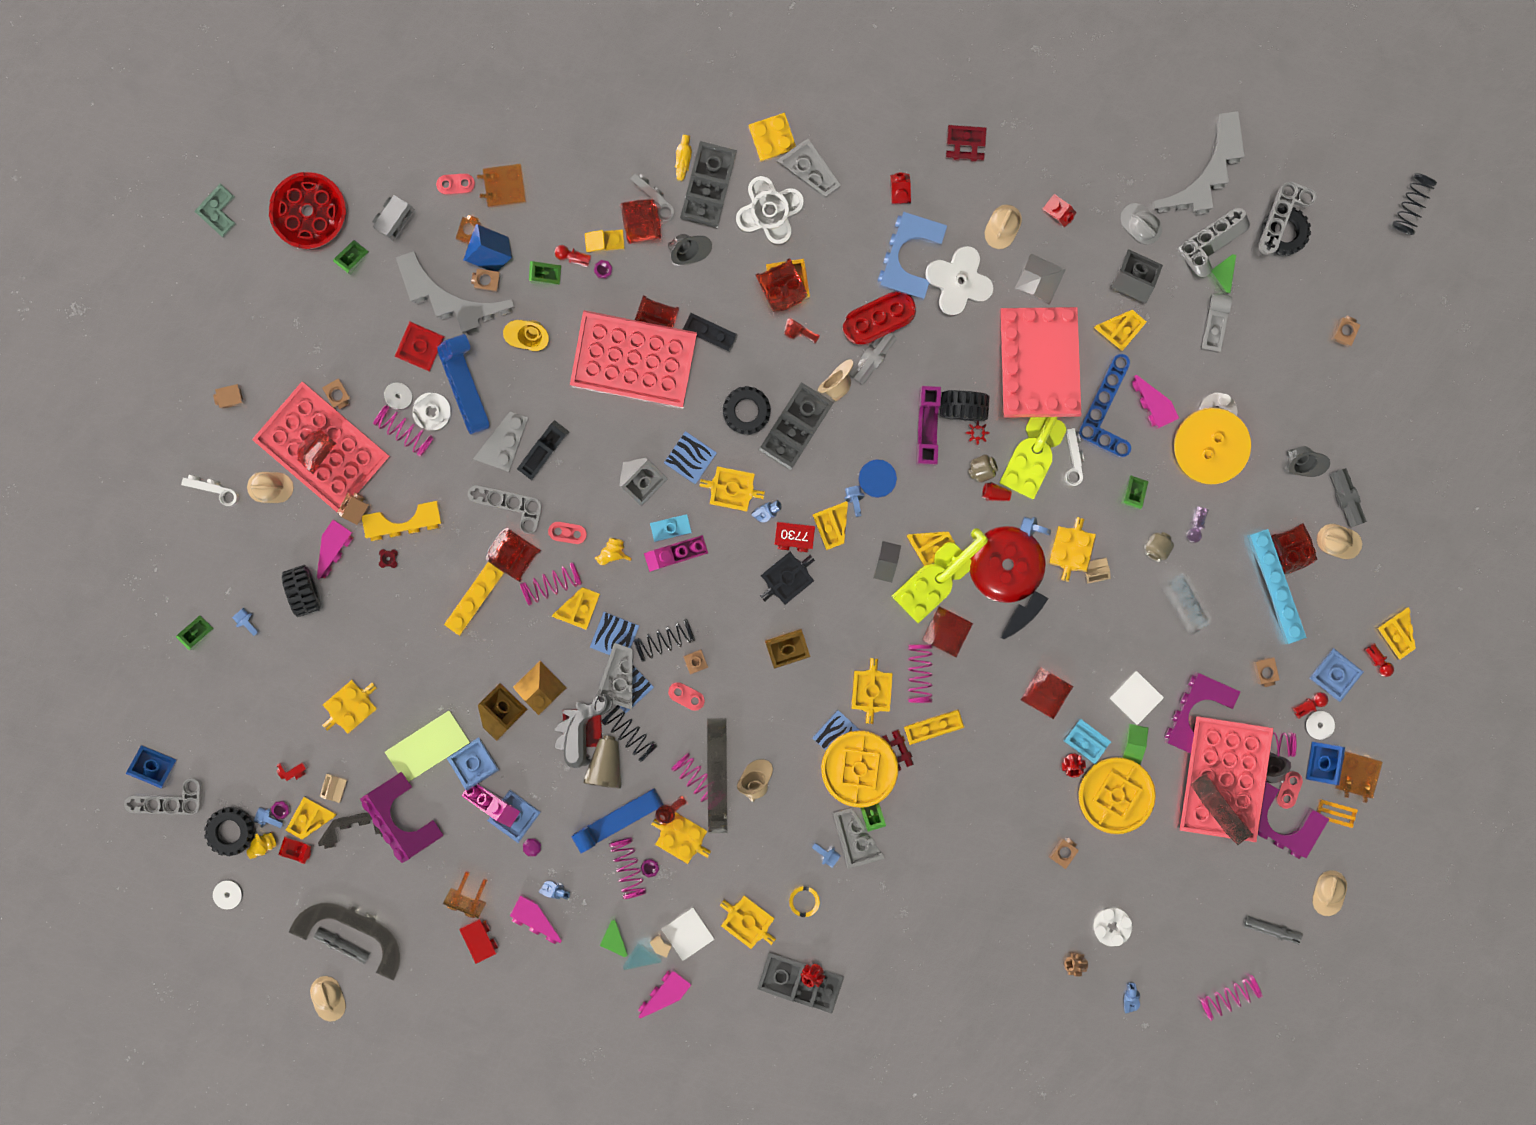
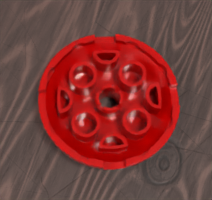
[269,172,346,249]
[970,526,1046,603]

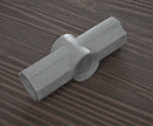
[850,333,897,385]

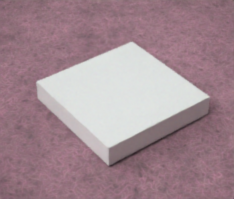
[1110,671,1164,725]
[661,908,715,961]

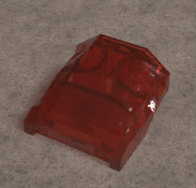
[620,199,661,244]
[755,258,808,312]
[635,295,679,328]
[297,430,337,474]
[1271,523,1318,574]
[486,528,541,582]
[922,606,973,658]
[1020,667,1074,719]

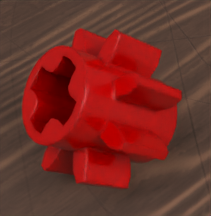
[965,421,990,445]
[1062,754,1086,778]
[800,964,825,987]

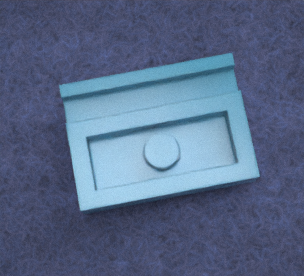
[1064,719,1111,764]

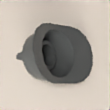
[668,234,712,265]
[1288,446,1330,477]
[1266,752,1291,783]

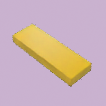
[904,709,965,745]

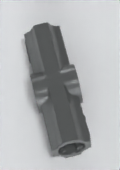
[1330,468,1367,528]

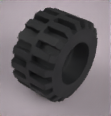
[1260,206,1311,256]
[723,386,771,435]
[940,390,990,421]
[281,565,320,618]
[204,807,255,856]

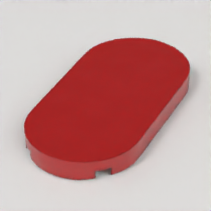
[843,291,916,345]

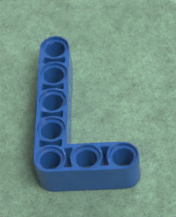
[437,334,489,434]
[1078,354,1131,458]
[571,788,664,854]

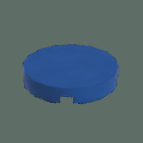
[859,459,897,498]

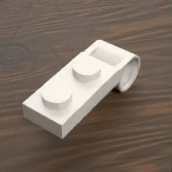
[1064,428,1084,486]
[181,475,239,506]

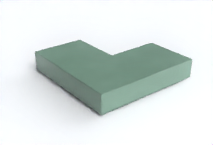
[194,183,236,238]

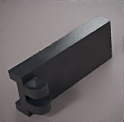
[682,313,738,352]

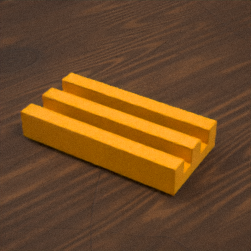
[1317,799,1358,828]

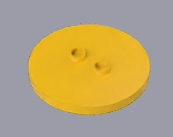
[1174,407,1251,484]
[821,730,899,808]
[1078,757,1156,834]

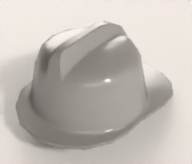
[1120,203,1162,245]

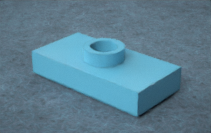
[650,514,692,542]

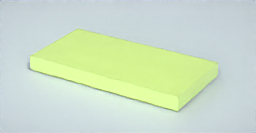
[385,710,470,782]

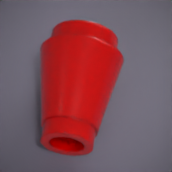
[982,482,1012,502]

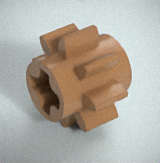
[1064,953,1088,977]

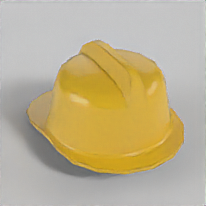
[503,320,549,351]

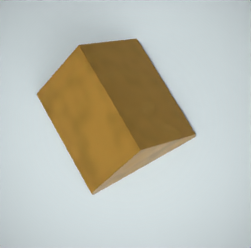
[765,629,810,669]

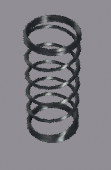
[1392,173,1437,235]
[634,619,695,662]
[601,705,657,762]

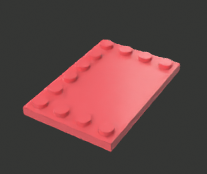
[1000,307,1081,418]
[570,310,697,407]
[252,382,390,512]
[1180,716,1273,842]

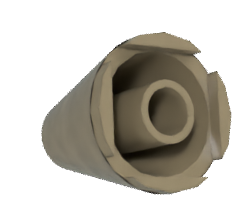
[584,736,622,789]

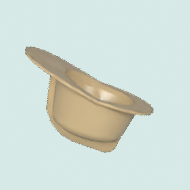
[985,205,1022,249]
[818,359,853,401]
[247,472,294,503]
[1317,524,1362,559]
[737,759,773,802]
[1313,870,1347,916]
[310,976,346,1022]

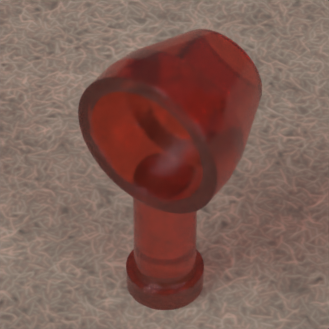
[784,318,820,343]
[655,796,687,825]

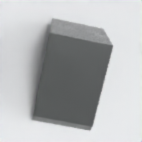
[873,541,901,583]

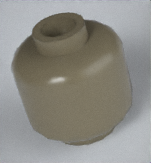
[968,454,998,483]
[1146,532,1174,562]

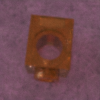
[456,215,482,244]

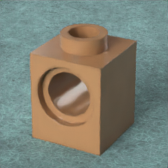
[471,269,501,292]
[1331,316,1360,347]
[322,378,351,410]
[213,384,244,409]
[337,492,368,525]
[683,649,708,674]
[1254,657,1280,687]
[1049,838,1079,869]

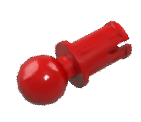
[554,245,591,267]
[1365,643,1394,677]
[1293,692,1329,719]

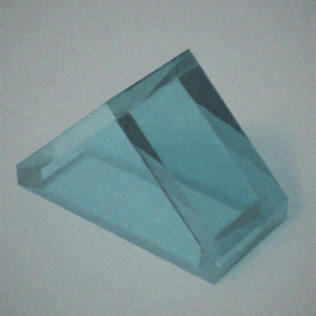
[623,942,662,970]

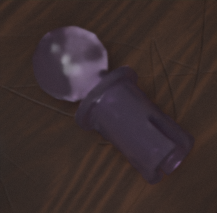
[1187,506,1209,543]

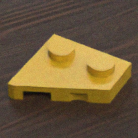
[1094,310,1147,352]
[812,501,848,550]
[907,532,956,566]
[552,587,600,630]
[1377,607,1416,660]
[285,796,337,839]

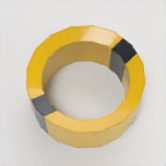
[789,886,820,917]

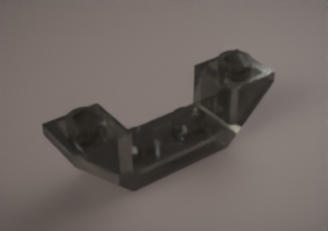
[1190,773,1253,846]
[318,812,383,849]

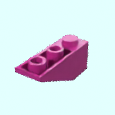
[1131,375,1179,429]
[317,519,354,580]
[644,535,708,572]
[462,784,520,828]
[510,894,562,944]
[638,969,692,1019]

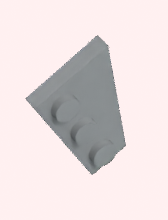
[777,138,841,196]
[473,411,528,472]
[596,643,632,710]
[833,808,885,869]

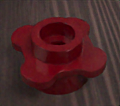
[379,549,398,568]

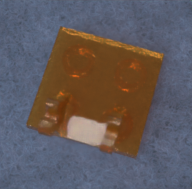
[477,164,526,207]
[1335,751,1383,803]
[443,872,487,919]

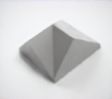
[1015,254,1066,304]
[619,458,668,506]

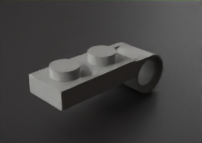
[630,173,674,222]
[1201,293,1233,352]

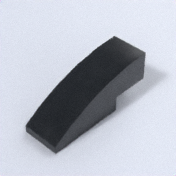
[517,420,569,480]
[1000,591,1049,639]

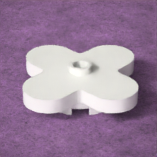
[736,176,804,244]
[925,246,993,315]

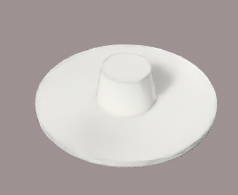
[384,383,412,409]
[1306,711,1335,740]
[213,881,242,909]

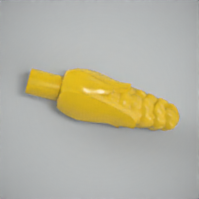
[675,135,692,181]

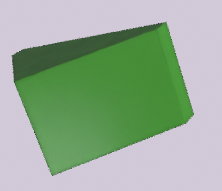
[333,240,369,275]
[1210,254,1236,294]
[529,261,561,284]
[1121,475,1149,510]
[176,615,214,650]
[1122,724,1149,765]
[860,803,886,832]
[600,918,628,957]

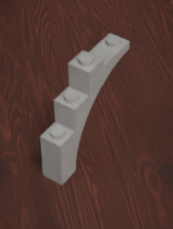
[1152,111,1245,215]
[396,251,515,335]

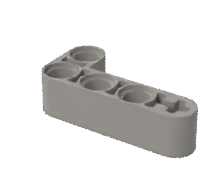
[1259,182,1317,255]
[1181,208,1250,277]
[468,485,542,534]
[124,778,202,815]

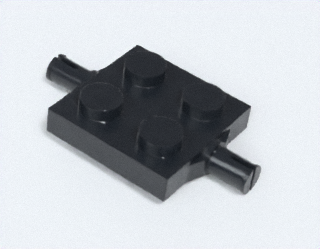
[760,552,815,605]

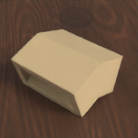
[1084,558,1111,584]
[320,774,348,803]
[649,934,672,958]

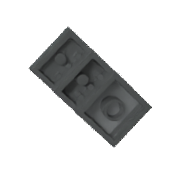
[680,141,737,228]
[759,382,834,470]
[757,953,844,1014]

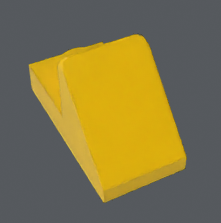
[585,229,625,253]

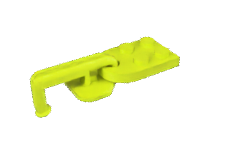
[999,417,1066,499]
[892,528,988,623]

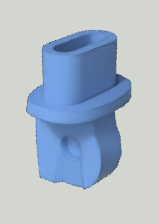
[845,486,865,517]
[751,500,782,522]
[1021,517,1052,536]
[232,608,258,636]
[253,807,283,828]
[812,843,841,868]
[539,881,570,900]
[1124,983,1140,1014]

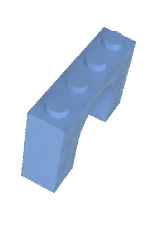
[878,212,947,300]

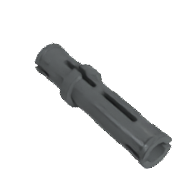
[1244,915,1303,945]
[313,927,370,965]

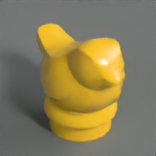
[595,538,632,565]
[246,832,276,859]

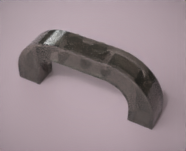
[707,718,728,833]
[289,901,402,981]

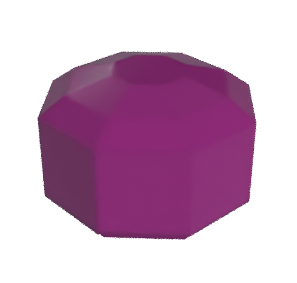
[594,260,613,279]
[271,801,290,819]
[523,838,541,856]
[641,858,659,878]

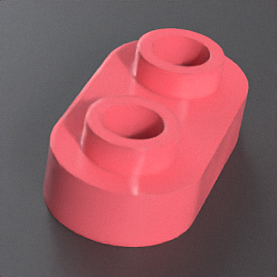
[436,174,475,195]
[548,522,587,544]
[668,682,705,711]
[1276,771,1303,809]

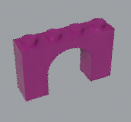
[916,386,941,466]
[1164,672,1240,754]
[360,772,443,863]
[1258,782,1329,859]

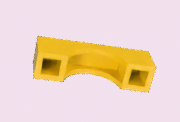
[362,501,443,541]
[444,562,505,636]

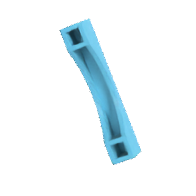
[1247,529,1307,644]

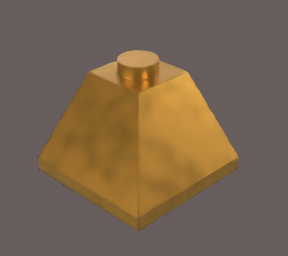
[513,661,567,715]
[478,683,528,741]

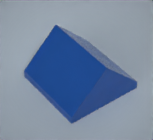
[463,224,512,272]
[1306,742,1345,785]
[126,745,176,789]

